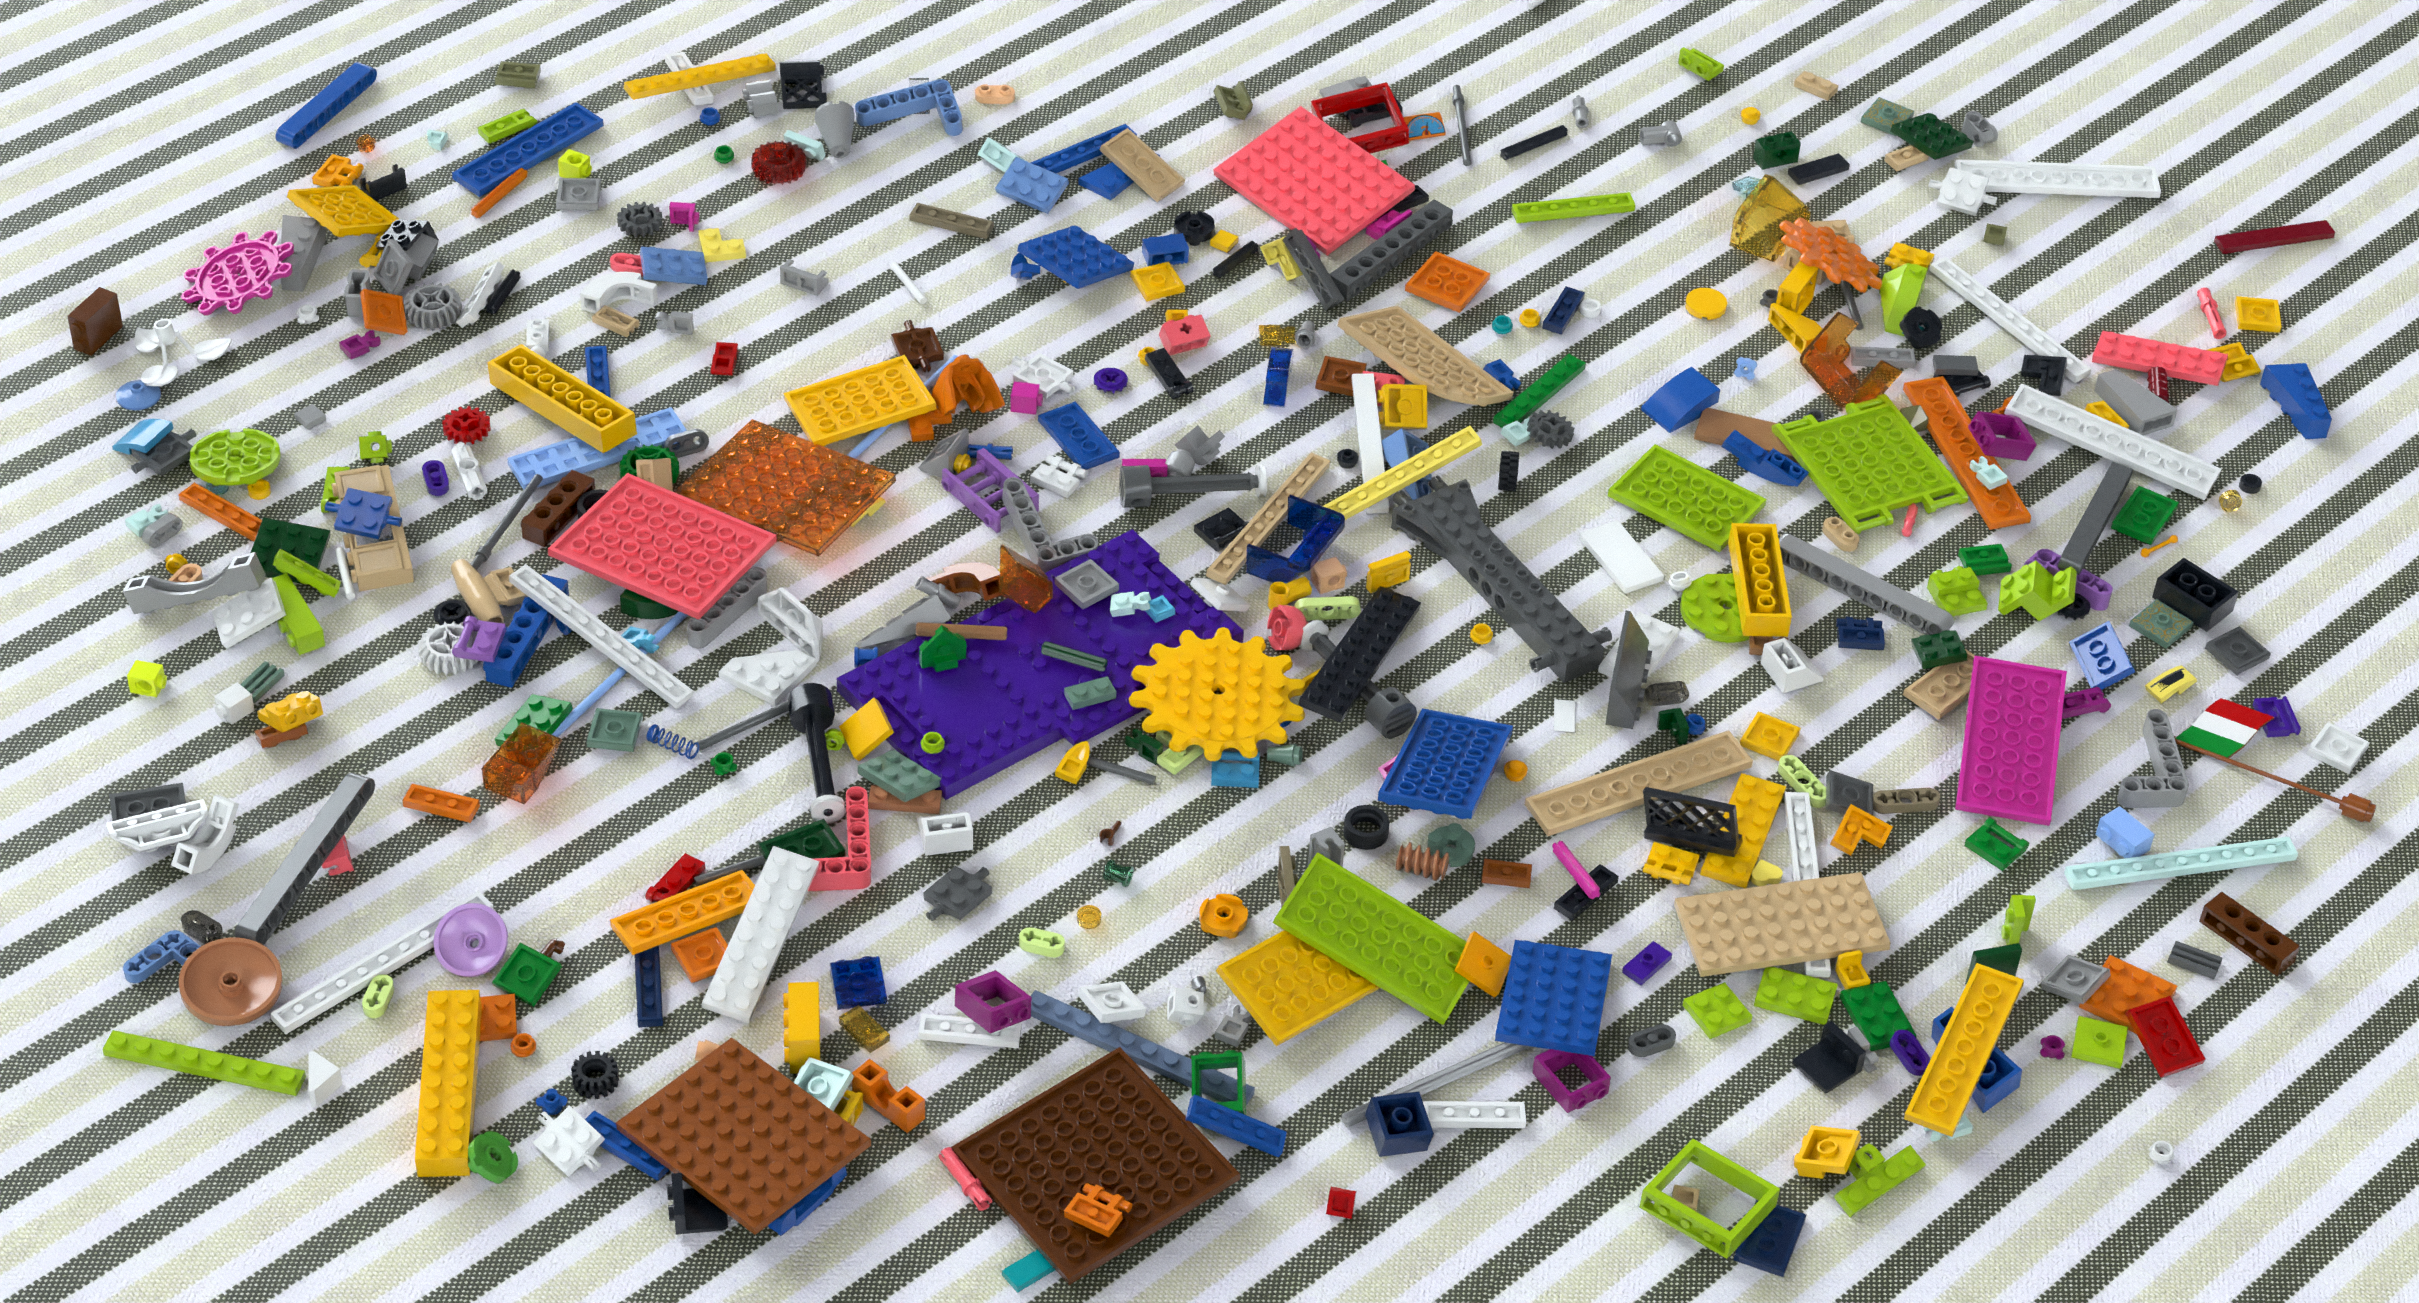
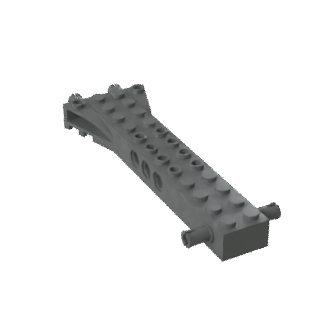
[1391,475,1612,683]

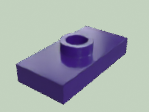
[1622,941,1672,985]

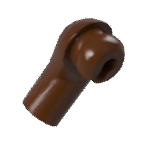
[540,938,565,958]

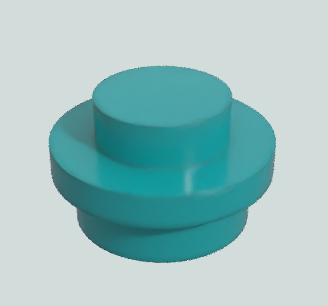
[1492,315,1513,334]

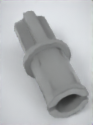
[1572,95,1588,128]

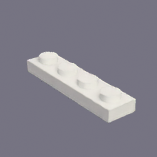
[665,52,714,106]
[456,261,505,328]
[918,1014,1022,1048]
[1423,1101,1526,1128]

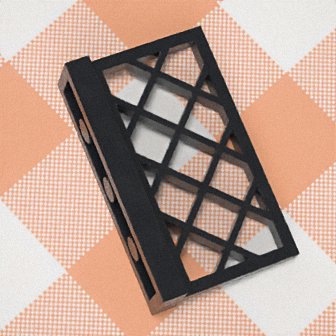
[1643,787,1743,857]

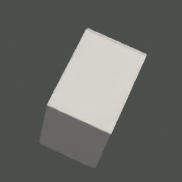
[309,1051,343,1108]

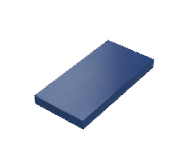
[1038,401,1120,470]

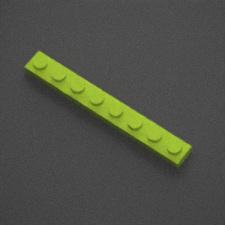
[102,1030,306,1096]

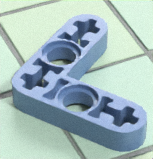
[123,930,201,983]

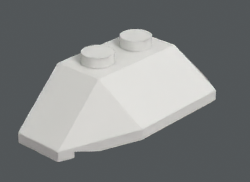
[758,587,823,662]
[106,799,208,853]

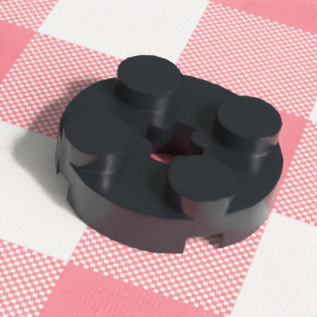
[1174,211,1215,246]
[1899,306,1942,349]

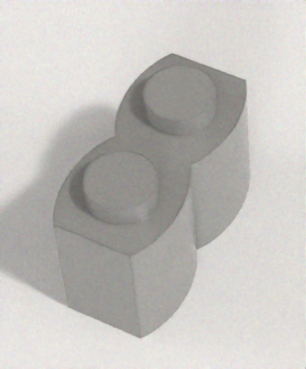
[742,79,778,117]
[344,269,371,317]

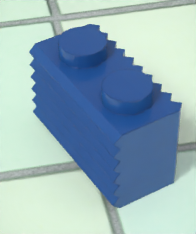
[1142,233,1189,266]

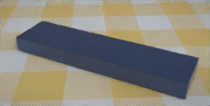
[634,945,663,1028]

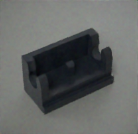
[360,164,407,201]

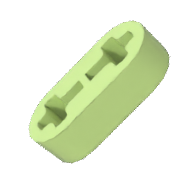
[1019,927,1065,958]
[362,974,394,1018]

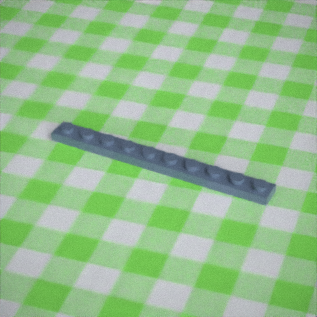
[1031,990,1255,1105]

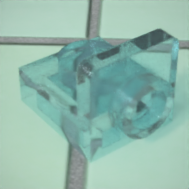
[1732,176,1765,204]

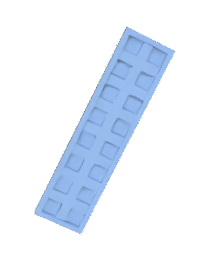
[507,407,687,490]

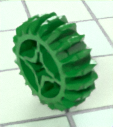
[619,443,680,484]

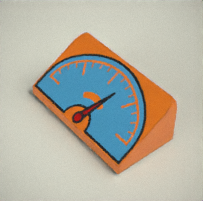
[1403,112,1446,141]

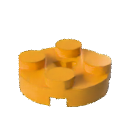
[1199,894,1248,939]

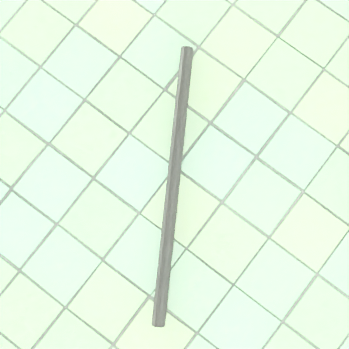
[1341,1042,1531,1127]

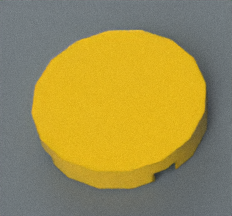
[1685,288,1727,320]

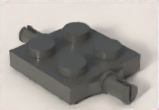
[131,428,196,476]
[923,866,992,921]

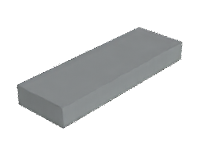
[1850,346,1916,368]

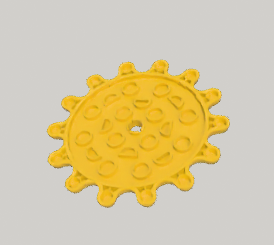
[1129,627,1307,761]

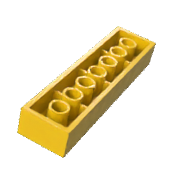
[487,344,637,453]
[415,990,482,1177]

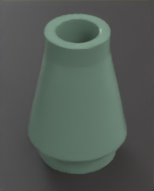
[1267,743,1303,767]

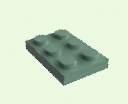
[858,750,941,802]

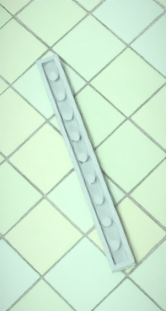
[2064,837,2298,890]

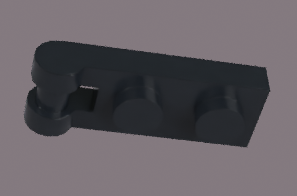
[1343,96,1403,128]
[1145,348,1194,400]

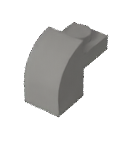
[1175,425,1225,465]

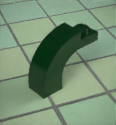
[620,589,679,619]

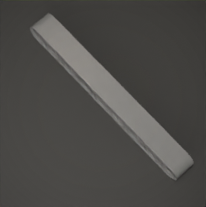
[1779,534,1954,635]

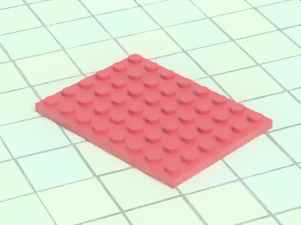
[1213,106,1415,256]
[548,473,777,620]

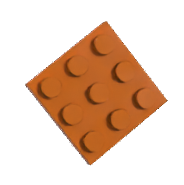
[1405,251,1490,313]
[2079,955,2178,1034]

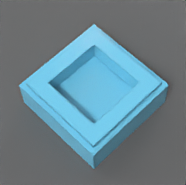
[1145,595,1175,623]

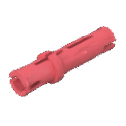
[2197,287,2227,339]
[938,1147,992,1211]

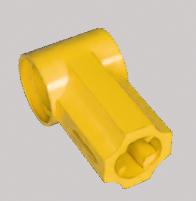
[1267,576,1312,610]

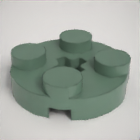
[1427,823,1475,867]

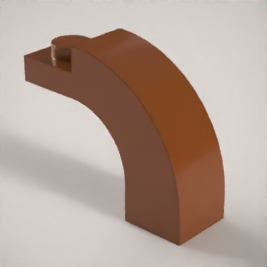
[926,562,1006,601]

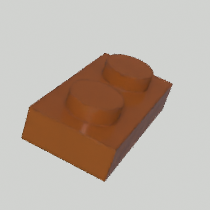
[254,723,308,748]
[1482,859,1532,889]

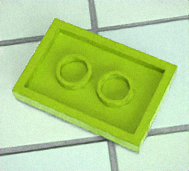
[1754,967,1838,1025]

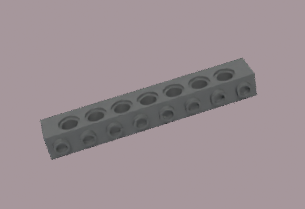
[1329,199,1453,302]

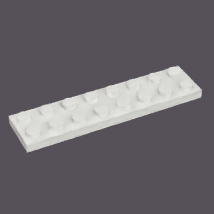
[702,846,819,1024]

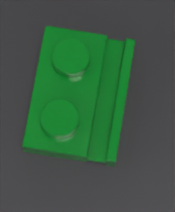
[1958,544,2012,576]

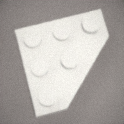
[719,650,817,706]

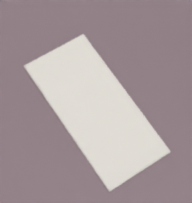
[1554,699,1575,732]

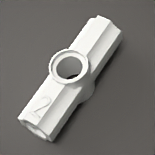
[451,443,487,500]

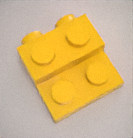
[1377,384,1427,430]
[257,691,324,733]
[1794,1125,1861,1179]

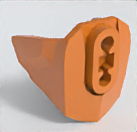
[931,354,1005,416]

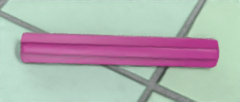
[1552,841,1601,899]

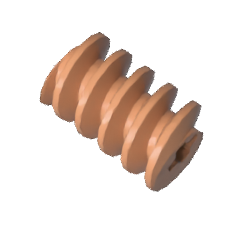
[1396,842,1449,881]

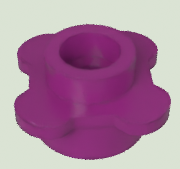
[2040,1035,2065,1060]

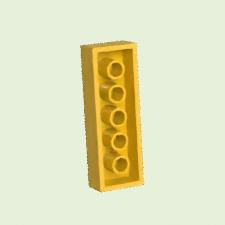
[1728,523,1792,637]

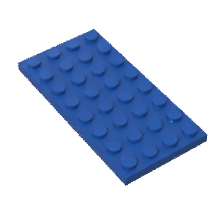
[1378,708,1513,819]

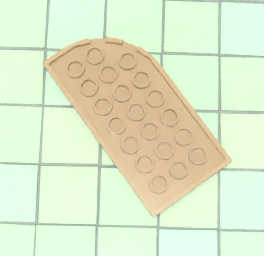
[1337,305,1514,407]

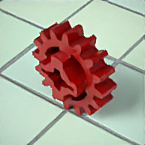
[442,406,491,445]

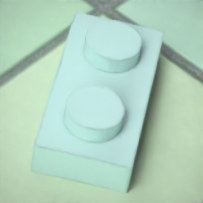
[783,130,825,161]

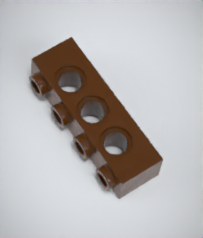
[521,470,595,547]
[2199,892,2300,976]

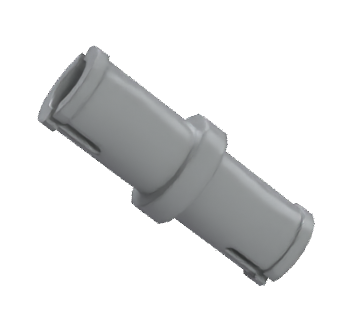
[915,576,961,609]

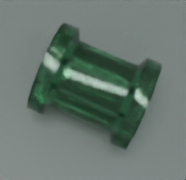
[1103,859,1134,887]

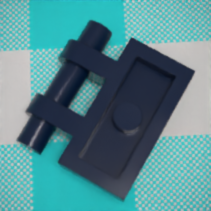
[1836,616,1885,650]

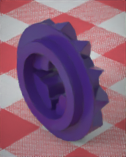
[1094,368,1128,394]

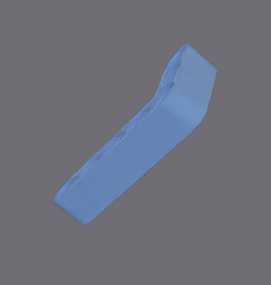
[855,79,963,136]

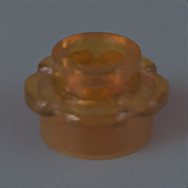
[356,134,376,153]

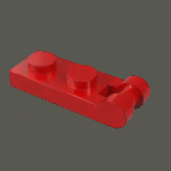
[645,853,705,902]

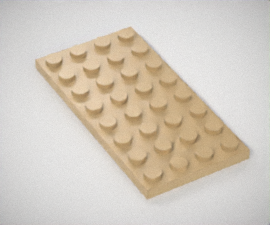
[1674,872,1891,977]

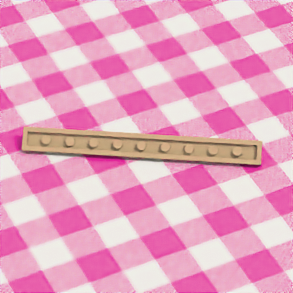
[1206,452,1330,585]

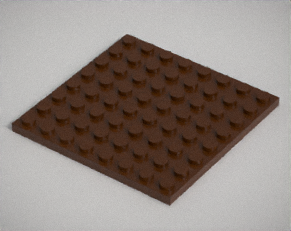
[951,1047,1240,1285]

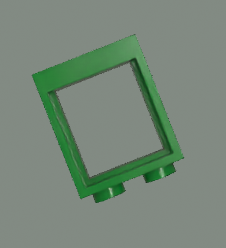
[1191,1050,1246,1115]

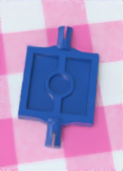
[325,488,402,540]

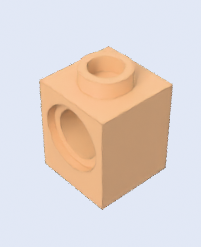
[1310,557,1347,594]

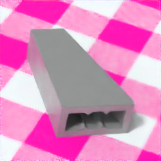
[2094,369,2177,435]

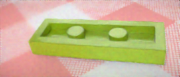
[273,549,341,598]

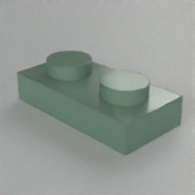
[1064,676,1116,710]

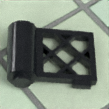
[779,60,827,109]

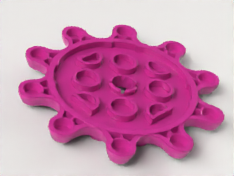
[181,230,294,316]

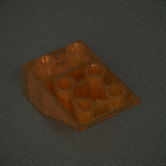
[999,544,1053,614]
[481,722,562,805]

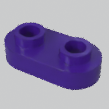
[422,460,449,496]
[1890,1030,1931,1076]

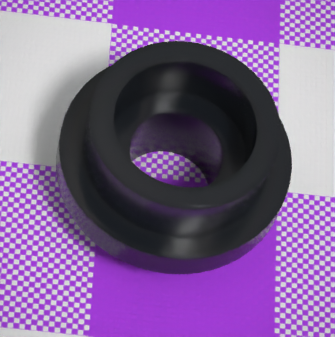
[1337,449,1359,469]

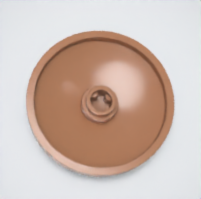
[179,938,283,1026]

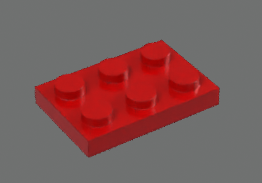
[2125,996,2206,1078]

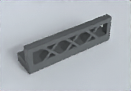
[1282,228,1345,311]

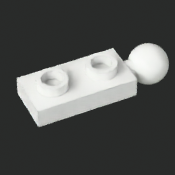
[526,319,549,358]

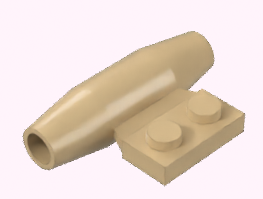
[451,559,528,623]

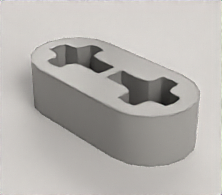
[142,513,182,548]

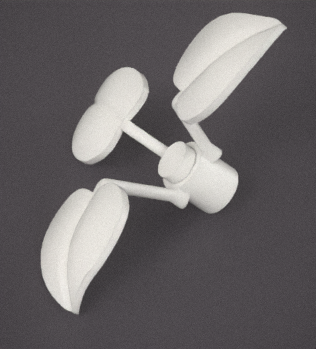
[134,319,232,386]

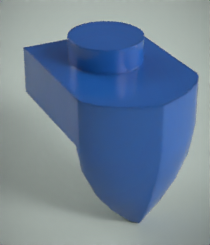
[1011,253,1040,280]

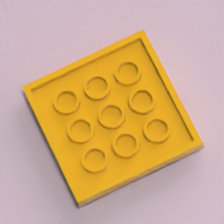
[287,185,399,237]

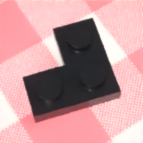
[2021,355,2067,396]

